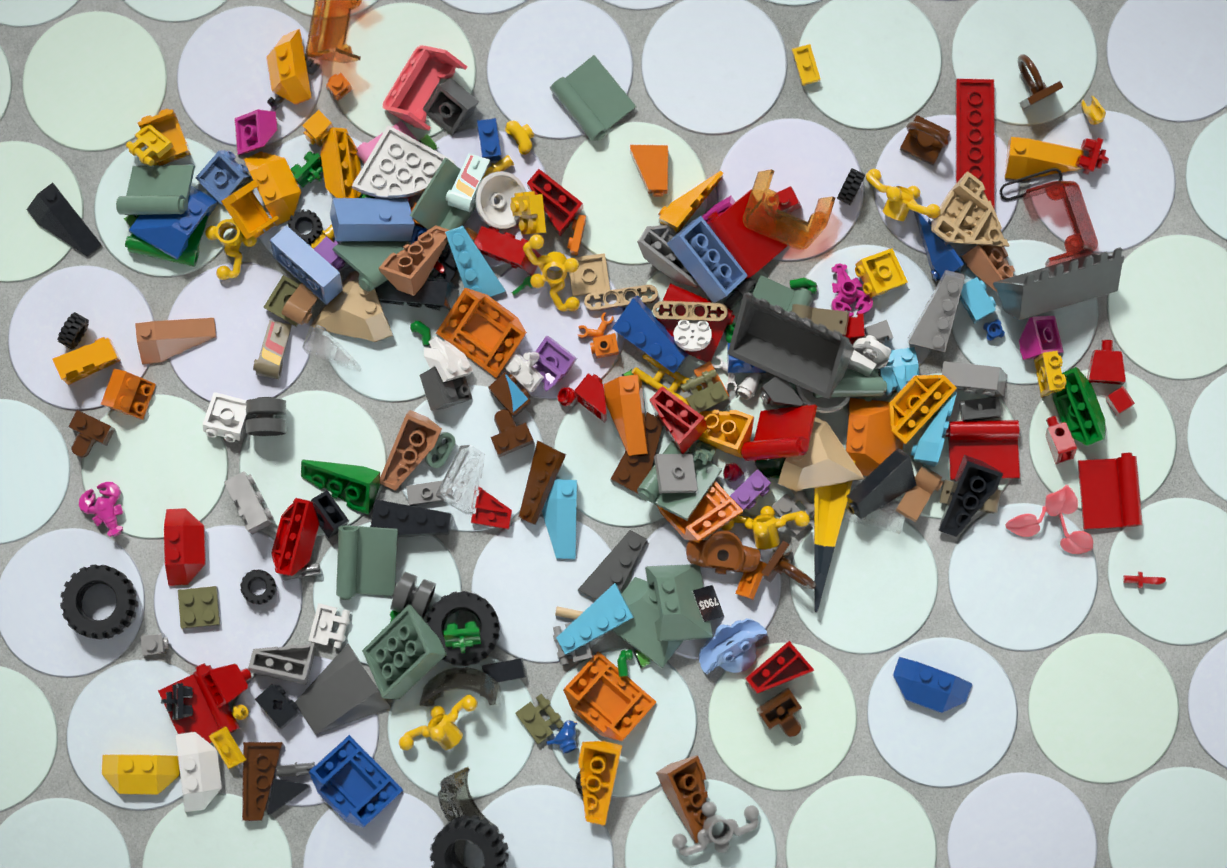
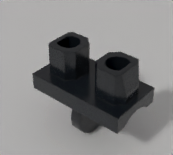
[161,683,193,720]

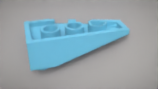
[910,391,957,467]
[542,480,577,559]

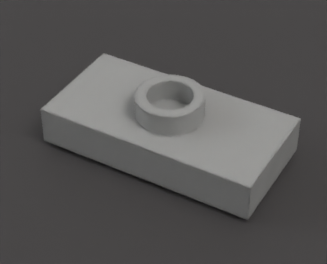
[406,480,447,505]

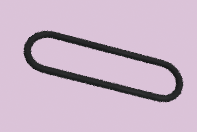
[1000,168,1063,201]

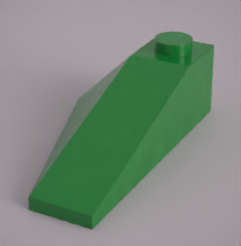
[301,459,380,515]

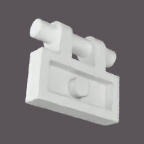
[308,603,350,649]

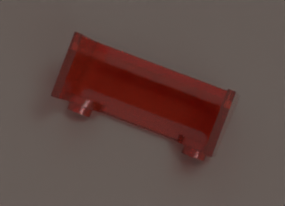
[1022,181,1098,267]

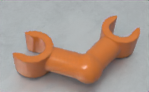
[577,312,614,339]

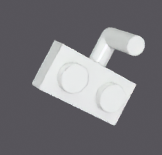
[504,352,544,392]

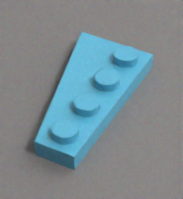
[445,226,506,297]
[556,583,634,655]

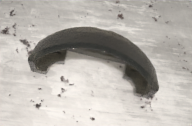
[419,667,501,707]
[438,767,499,845]

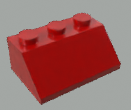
[574,373,607,423]

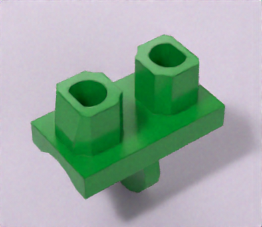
[291,151,323,187]
[444,621,481,653]

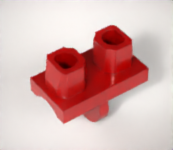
[1075,138,1109,175]

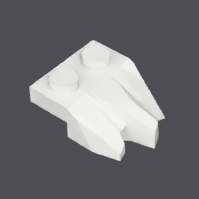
[424,336,473,382]

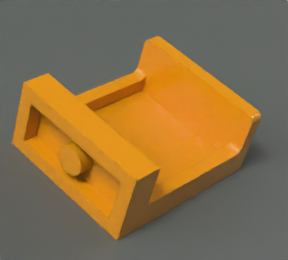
[137,109,191,166]
[221,180,279,240]

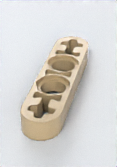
[584,285,658,311]
[653,301,728,321]

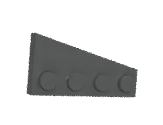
[578,530,647,600]

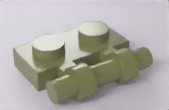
[680,369,729,413]
[515,693,564,744]

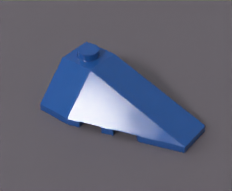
[914,211,964,281]

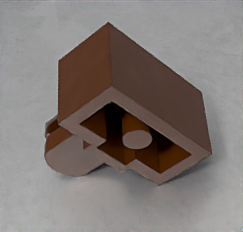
[491,409,534,457]
[68,410,115,458]
[756,688,802,737]

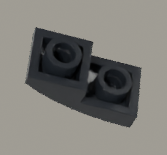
[482,658,526,685]

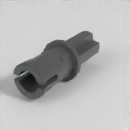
[724,277,757,309]
[282,563,321,581]
[276,762,315,778]

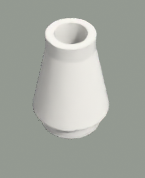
[737,373,762,400]

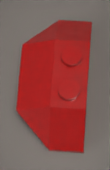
[271,498,319,576]
[164,508,206,586]

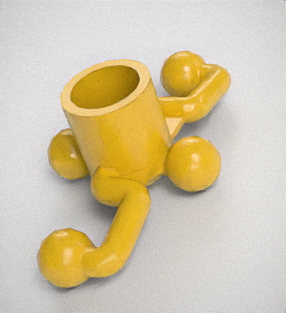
[865,168,941,221]
[205,218,257,280]
[523,234,580,312]
[721,506,810,550]
[399,695,478,751]

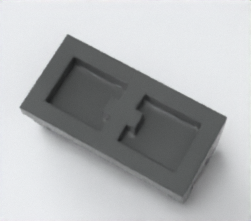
[959,397,1002,421]

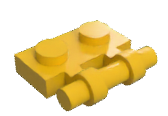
[126,123,174,166]

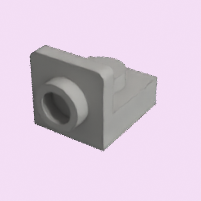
[141,633,169,656]

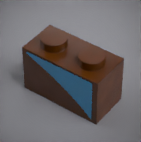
[488,372,531,418]

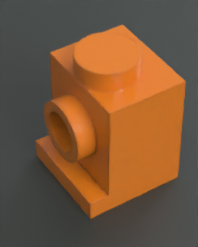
[326,73,352,101]
[590,333,619,359]

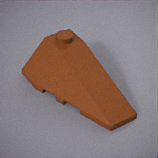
[656,755,712,843]

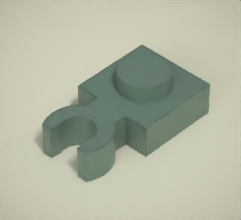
[693,440,717,465]

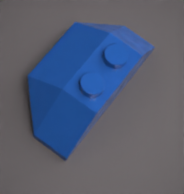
[893,657,972,713]

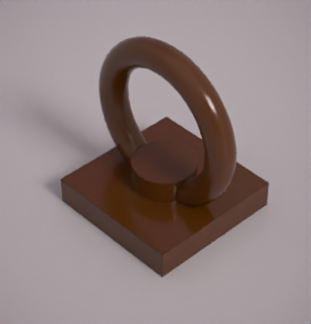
[1018,54,1064,109]
[899,115,950,166]
[762,540,816,589]

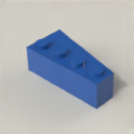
[612,295,688,373]

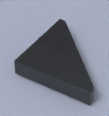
[267,779,310,815]

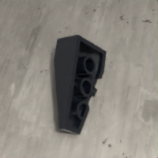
[26,182,102,257]
[938,455,1003,537]

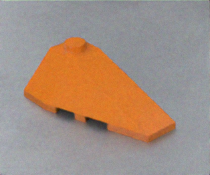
[604,374,648,456]

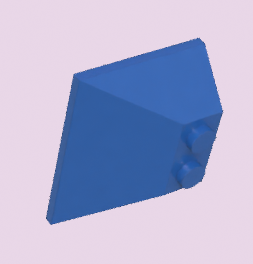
[129,185,219,260]
[309,735,403,828]

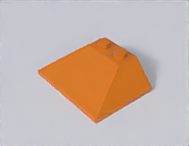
[436,288,527,378]
[846,398,903,476]
[657,481,743,542]
[563,651,656,741]

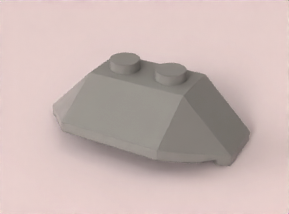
[637,225,699,287]

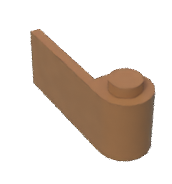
[281,283,319,325]
[895,465,944,522]

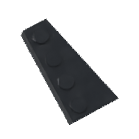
[375,278,459,312]
[370,499,453,537]

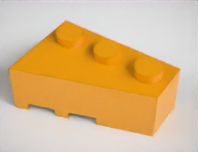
[52,337,121,385]

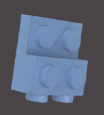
[195,150,251,204]

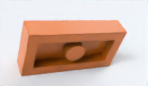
[567,214,586,256]
[735,561,767,600]

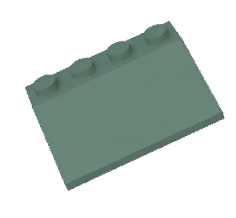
[362,605,446,699]

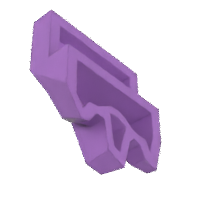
[527,336,578,392]

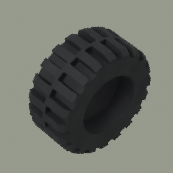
[60,564,138,640]
[426,591,500,666]
[430,815,509,868]

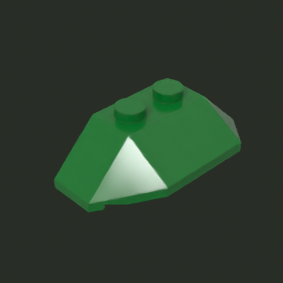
[1053,367,1105,446]

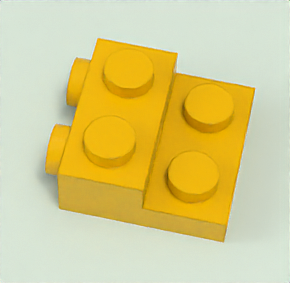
[510,191,546,235]
[855,248,908,298]
[1034,351,1066,397]

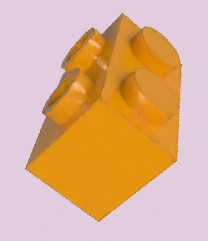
[302,110,333,147]

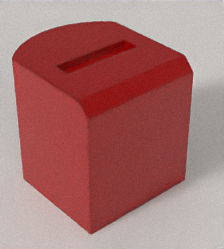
[1106,386,1135,416]

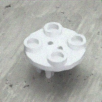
[673,320,712,351]

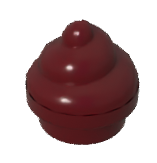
[723,463,744,482]

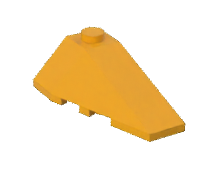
[1004,137,1084,181]
[658,171,724,233]

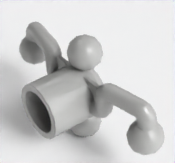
[672,801,759,856]

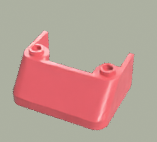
[383,45,468,131]

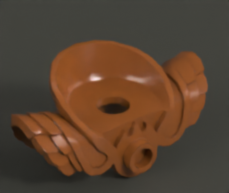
[686,531,761,575]

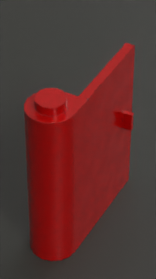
[706,189,789,279]
[656,283,735,362]
[741,404,817,461]
[945,420,1020,480]
[1078,452,1143,529]
[158,663,240,743]

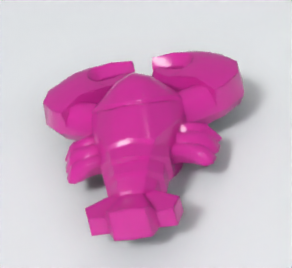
[831,263,873,317]
[78,482,124,537]

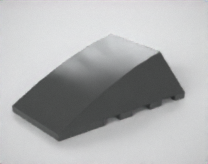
[295,643,391,735]

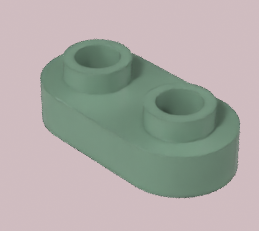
[425,432,455,468]

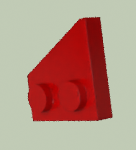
[471,486,512,530]

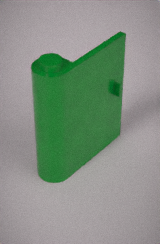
[125,215,209,267]

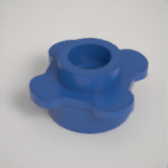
[983,319,1005,341]

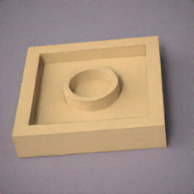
[567,253,610,297]

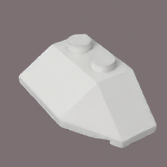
[175,732,222,812]

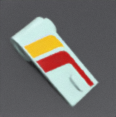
[446,153,490,212]

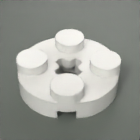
[853,335,891,369]

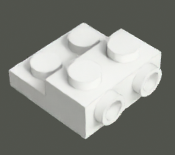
[202,392,247,442]

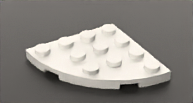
[352,125,455,198]

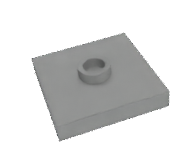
[654,454,698,493]

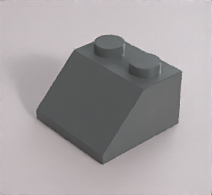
[424,78,479,136]
[760,376,804,408]

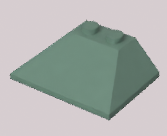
[645,564,713,641]
[612,577,684,668]

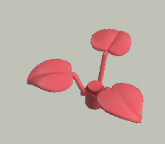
[1005,485,1093,554]

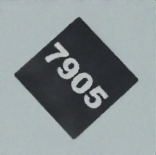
[692,585,724,622]

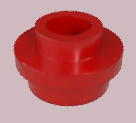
[557,387,575,406]

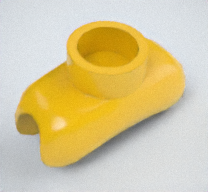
[1081,96,1106,125]
[505,120,534,155]

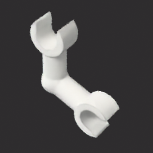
[712,356,737,392]

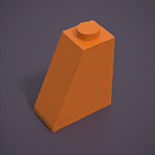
[630,145,668,197]

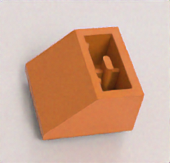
[101,369,156,420]

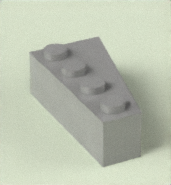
[908,270,965,352]

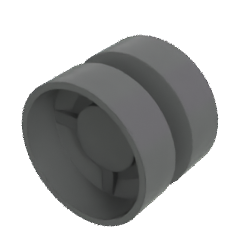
[246,397,286,436]
[390,572,436,619]

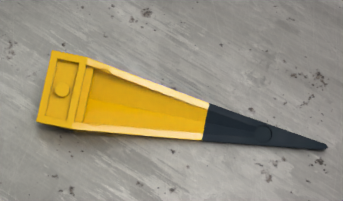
[814,461,855,613]

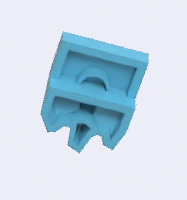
[880,347,920,396]

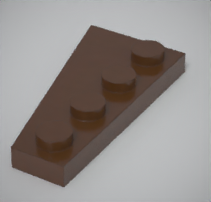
[610,412,663,494]
[518,440,566,525]
[242,742,283,821]

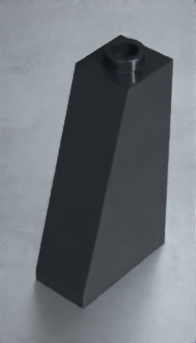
[847,448,916,519]

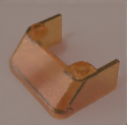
[306,0,362,63]
[743,169,836,250]

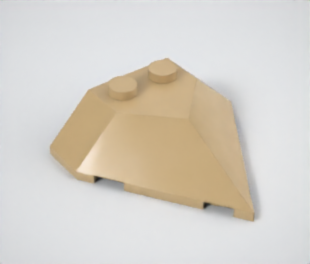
[931,172,1010,247]
[309,271,393,342]
[778,417,865,491]

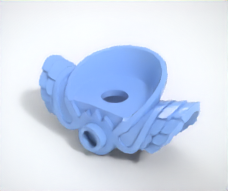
[699,618,768,674]

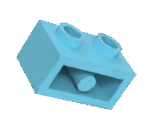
[960,277,997,324]

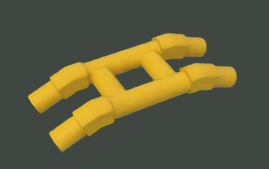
[632,352,703,406]

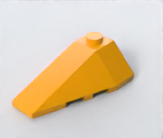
[698,410,754,458]
[578,741,623,826]

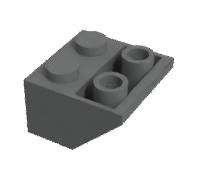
[419,367,473,411]

